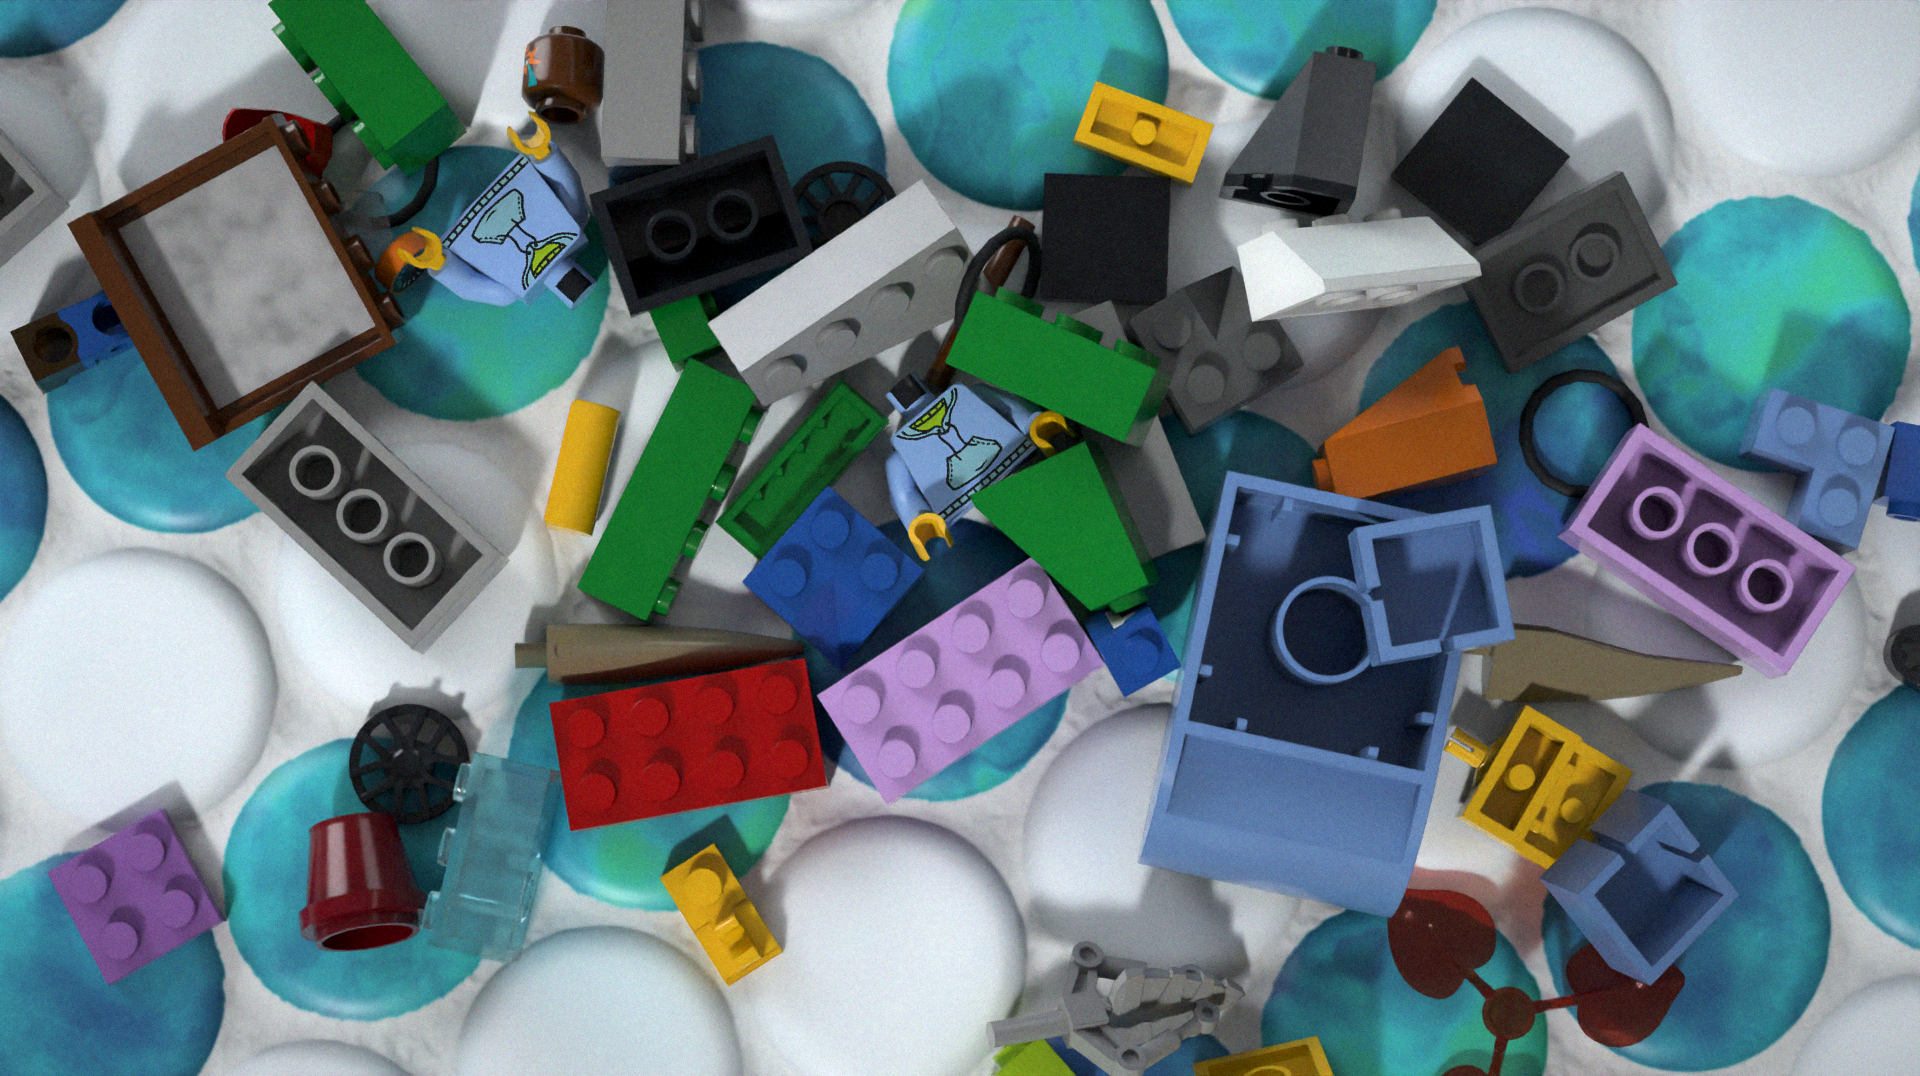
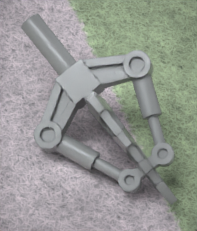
[986,941,1245,1076]

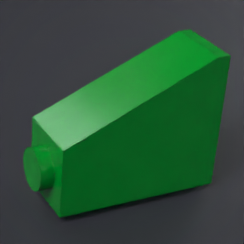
[970,441,1162,616]

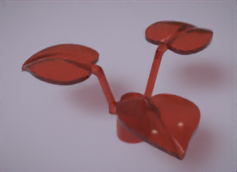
[1387,888,1685,1076]

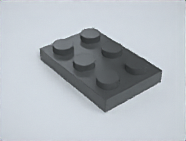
[1461,171,1678,375]

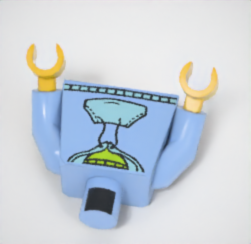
[397,111,597,310]
[885,372,1076,561]

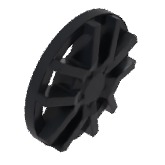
[792,161,897,250]
[349,704,470,824]

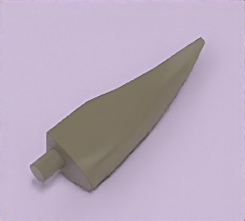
[515,623,803,687]
[1463,623,1743,703]

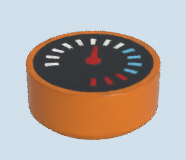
[374,231,427,295]

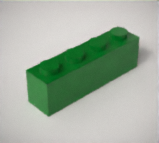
[577,357,767,624]

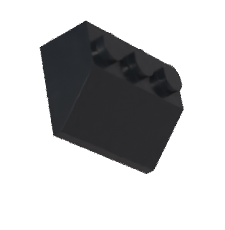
[589,134,814,318]

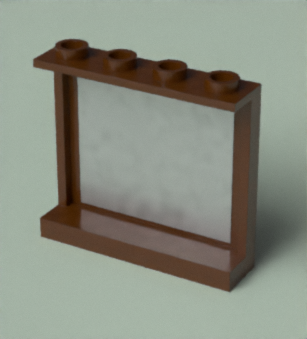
[67,113,407,452]

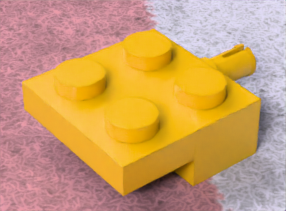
[1443,705,1634,871]

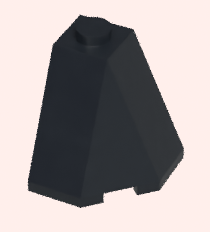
[1219,46,1377,218]

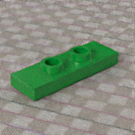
[715,379,890,561]

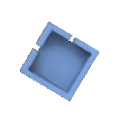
[1347,504,1516,667]
[1539,789,1739,986]

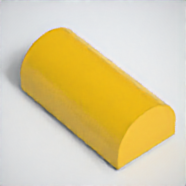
[543,399,621,537]

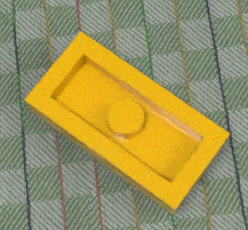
[1073,81,1214,188]

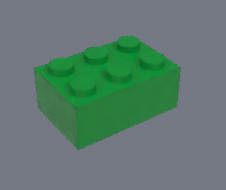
[268,0,467,179]
[945,286,1173,449]

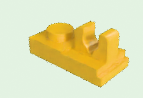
[660,843,783,987]

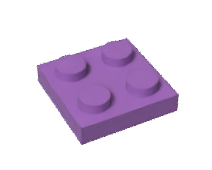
[47,809,226,985]

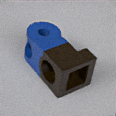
[10,292,135,394]

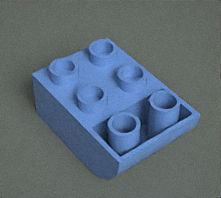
[1137,470,1463,918]

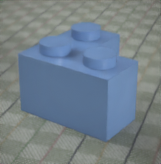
[1737,387,1895,556]

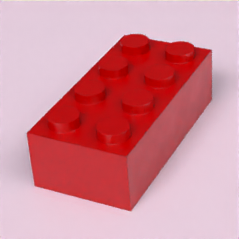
[549,658,829,832]

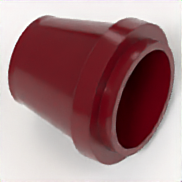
[298,812,431,952]

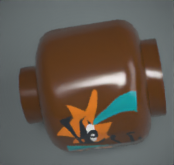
[521,26,605,125]

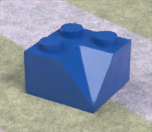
[742,485,925,671]

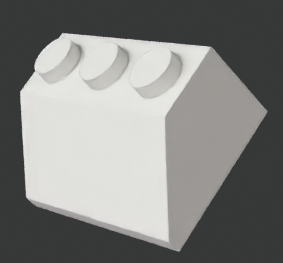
[1237,209,1482,322]

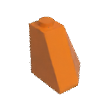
[1311,346,1498,501]

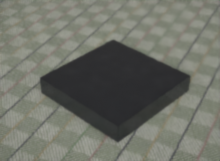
[1390,77,1570,247]
[1039,173,1171,306]

